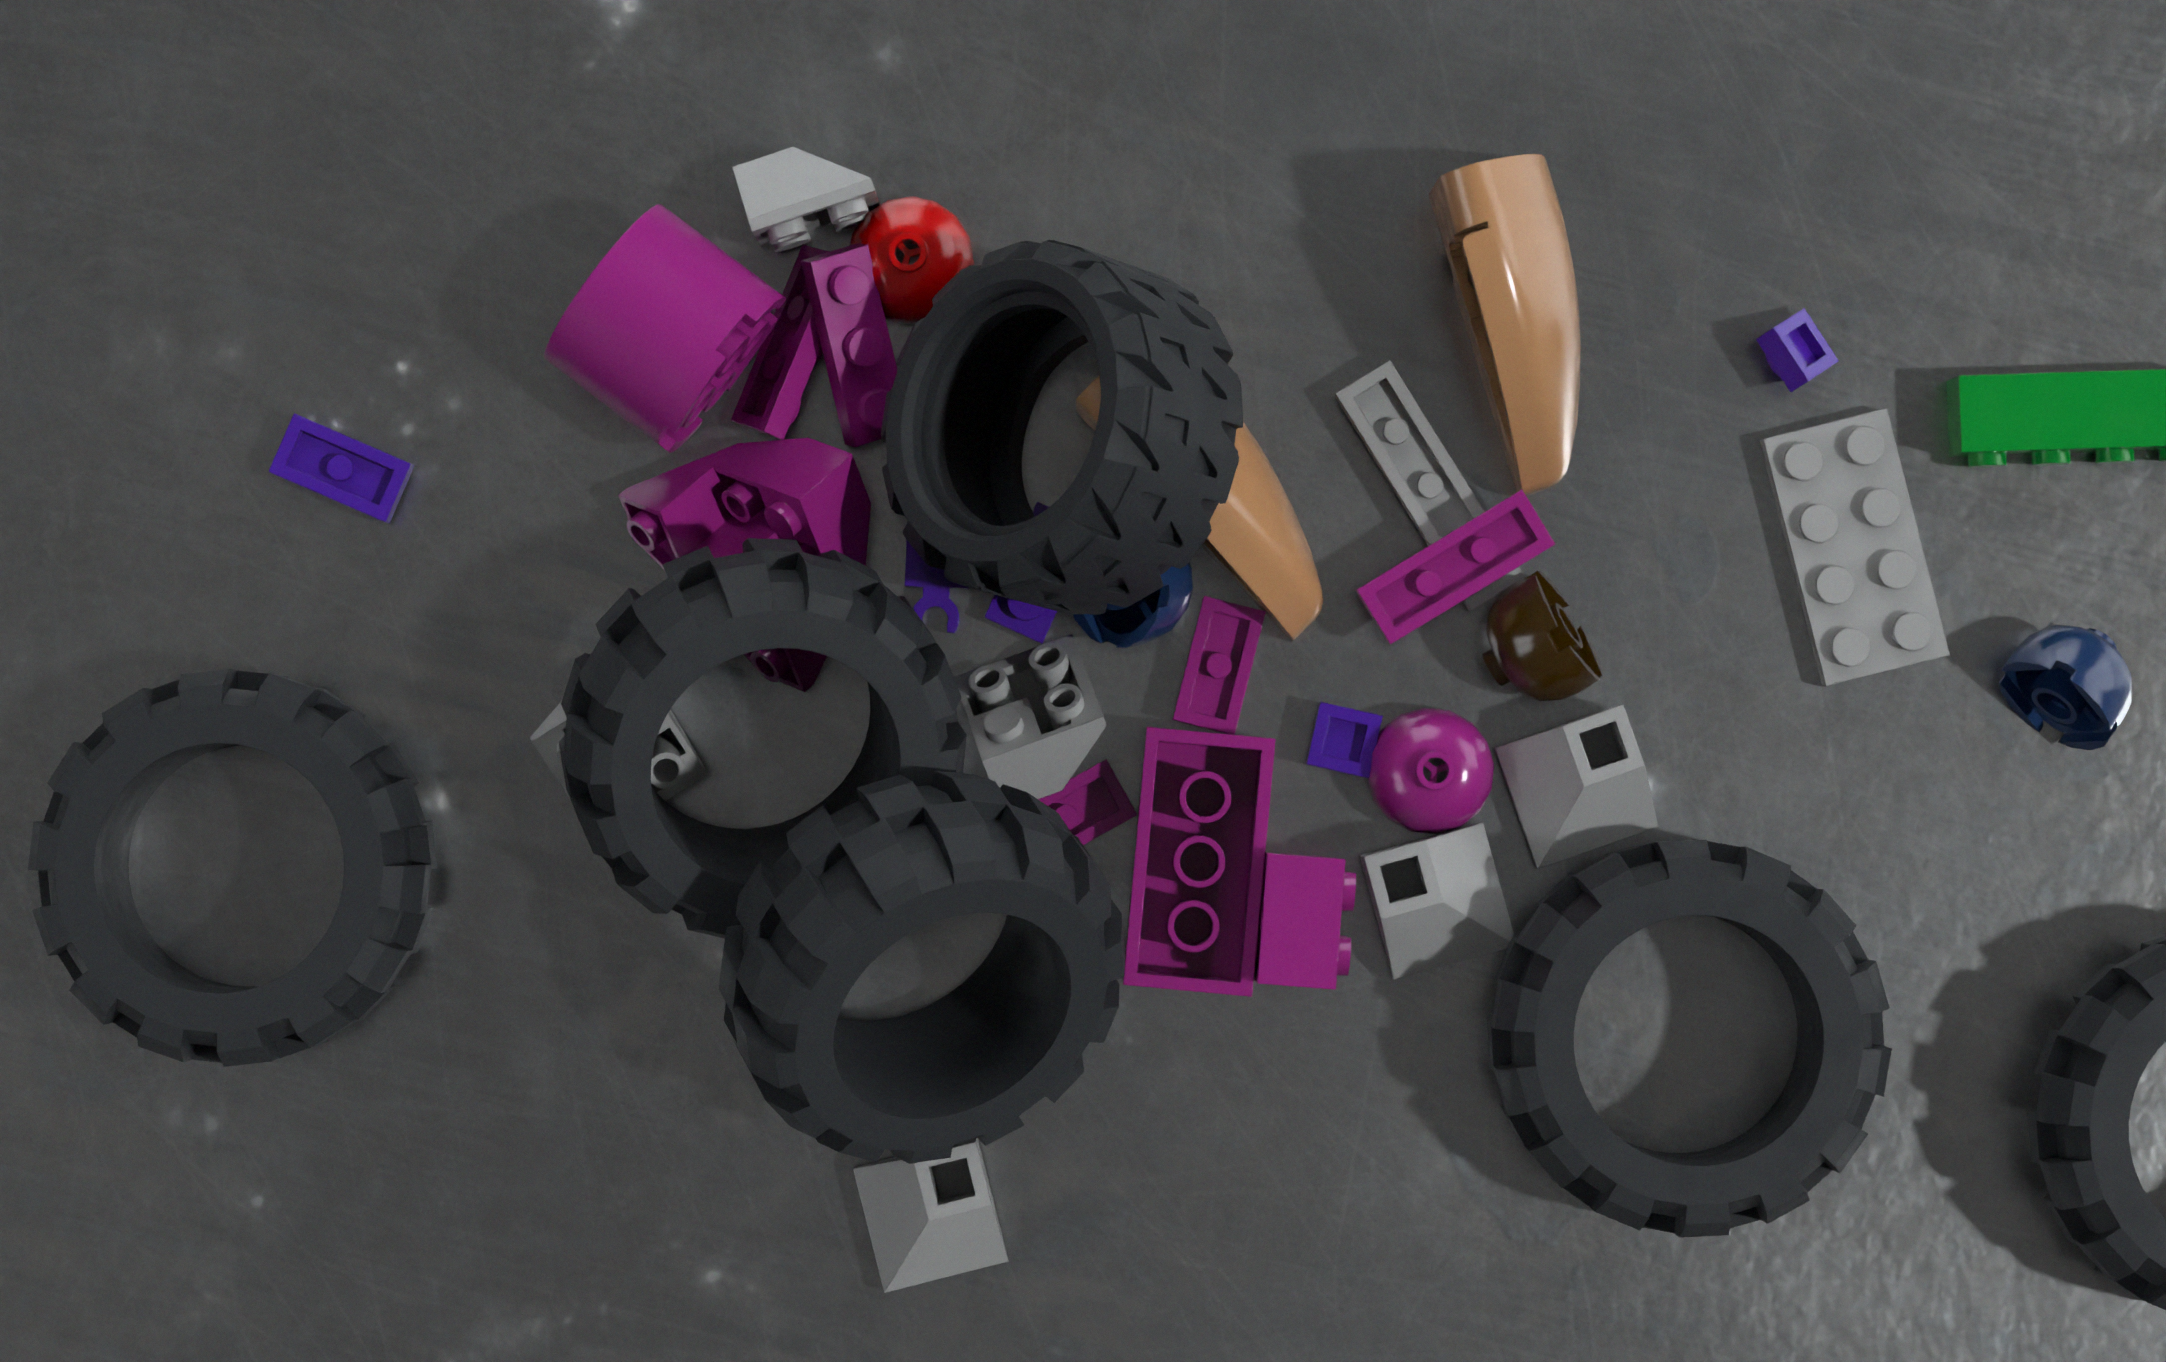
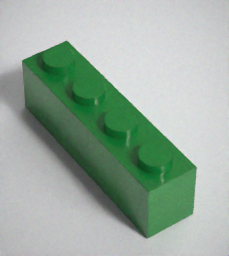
[1946,369,2166,468]

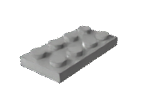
[1760,408,1950,687]

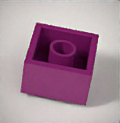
[1254,852,1356,990]

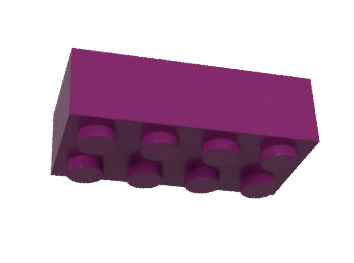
[1122,727,1276,997]

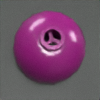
[1367,707,1494,834]

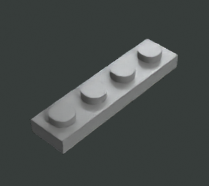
[1335,360,1525,611]

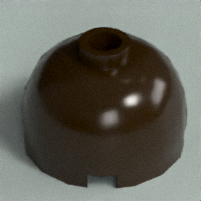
[1482,571,1602,701]

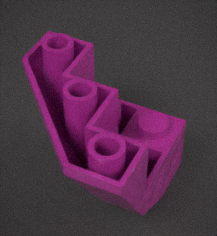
[618,438,871,692]

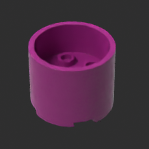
[544,204,786,453]

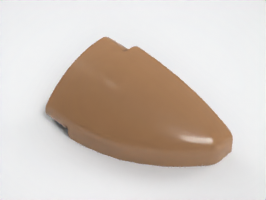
[1429,154,1581,496]
[1076,376,1324,641]

